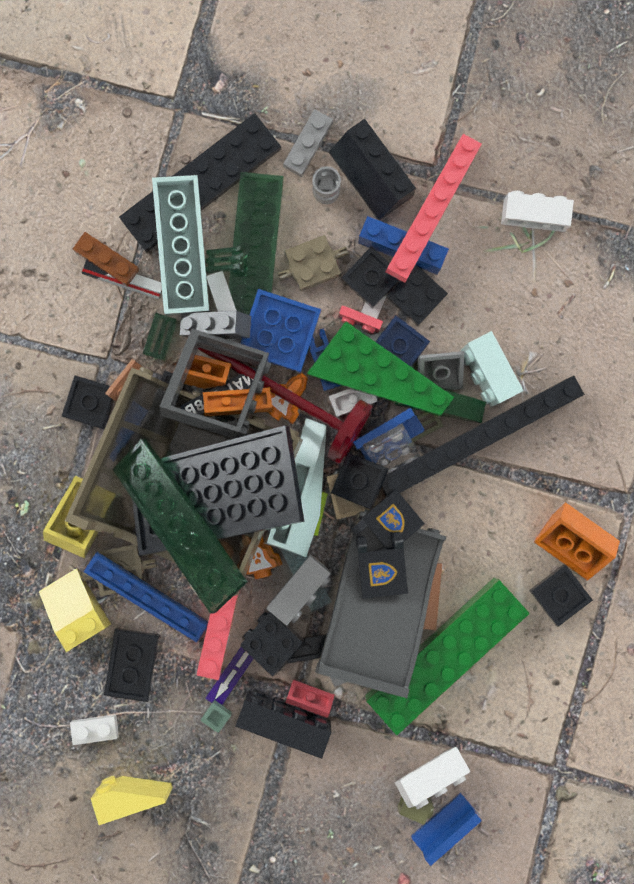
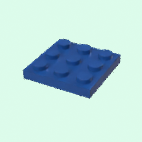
[240,289,321,373]

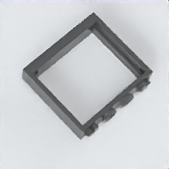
[159,329,271,439]

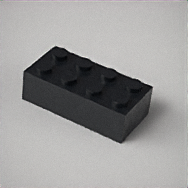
[235,689,332,759]

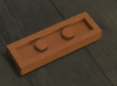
[72,232,140,287]

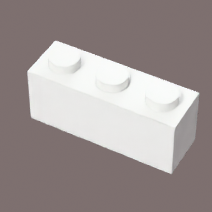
[501,191,574,232]
[395,747,470,809]

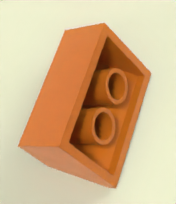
[534,502,620,581]

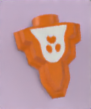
[267,373,308,424]
[239,534,283,579]

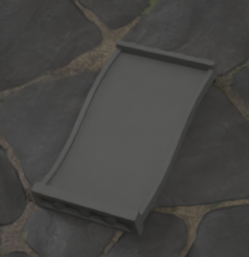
[315,509,447,698]

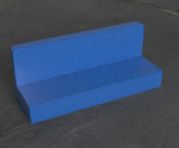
[353,408,425,462]
[411,793,482,866]

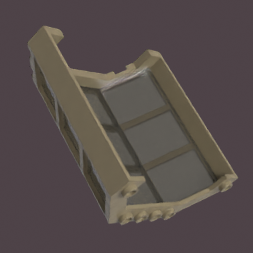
[65,367,303,597]

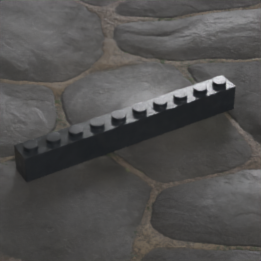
[382,375,585,497]

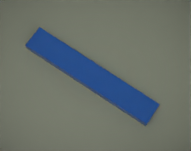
[83,552,208,642]

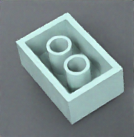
[461,331,524,407]

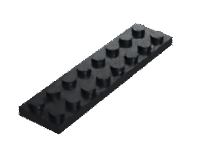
[119,113,281,253]

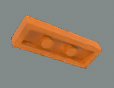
[203,388,272,416]

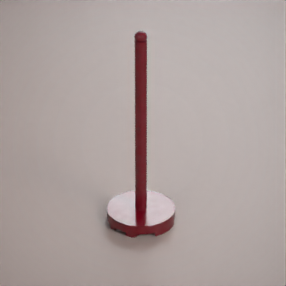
[198,347,373,464]

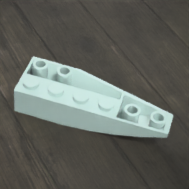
[264,418,327,557]

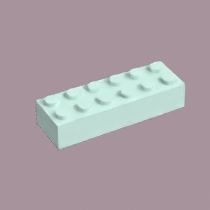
[152,175,209,316]

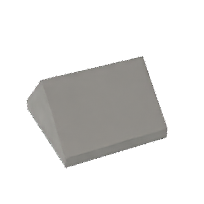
[416,351,465,390]

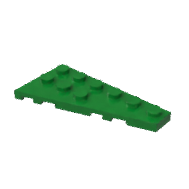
[307,321,454,417]

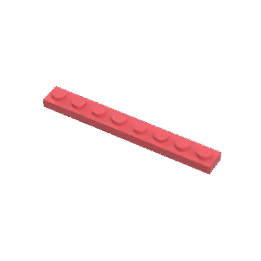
[386,134,482,283]

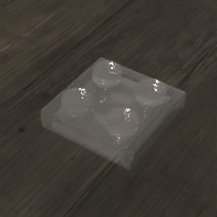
[363,424,420,474]

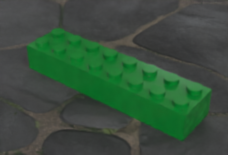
[365,577,530,736]

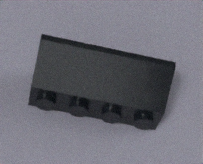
[329,118,416,221]

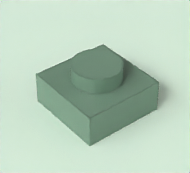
[200,700,232,733]

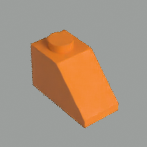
[184,355,231,389]

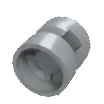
[312,166,341,204]

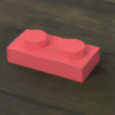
[338,305,383,334]
[285,680,334,718]

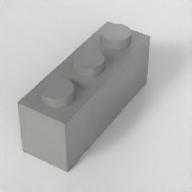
[266,554,331,626]

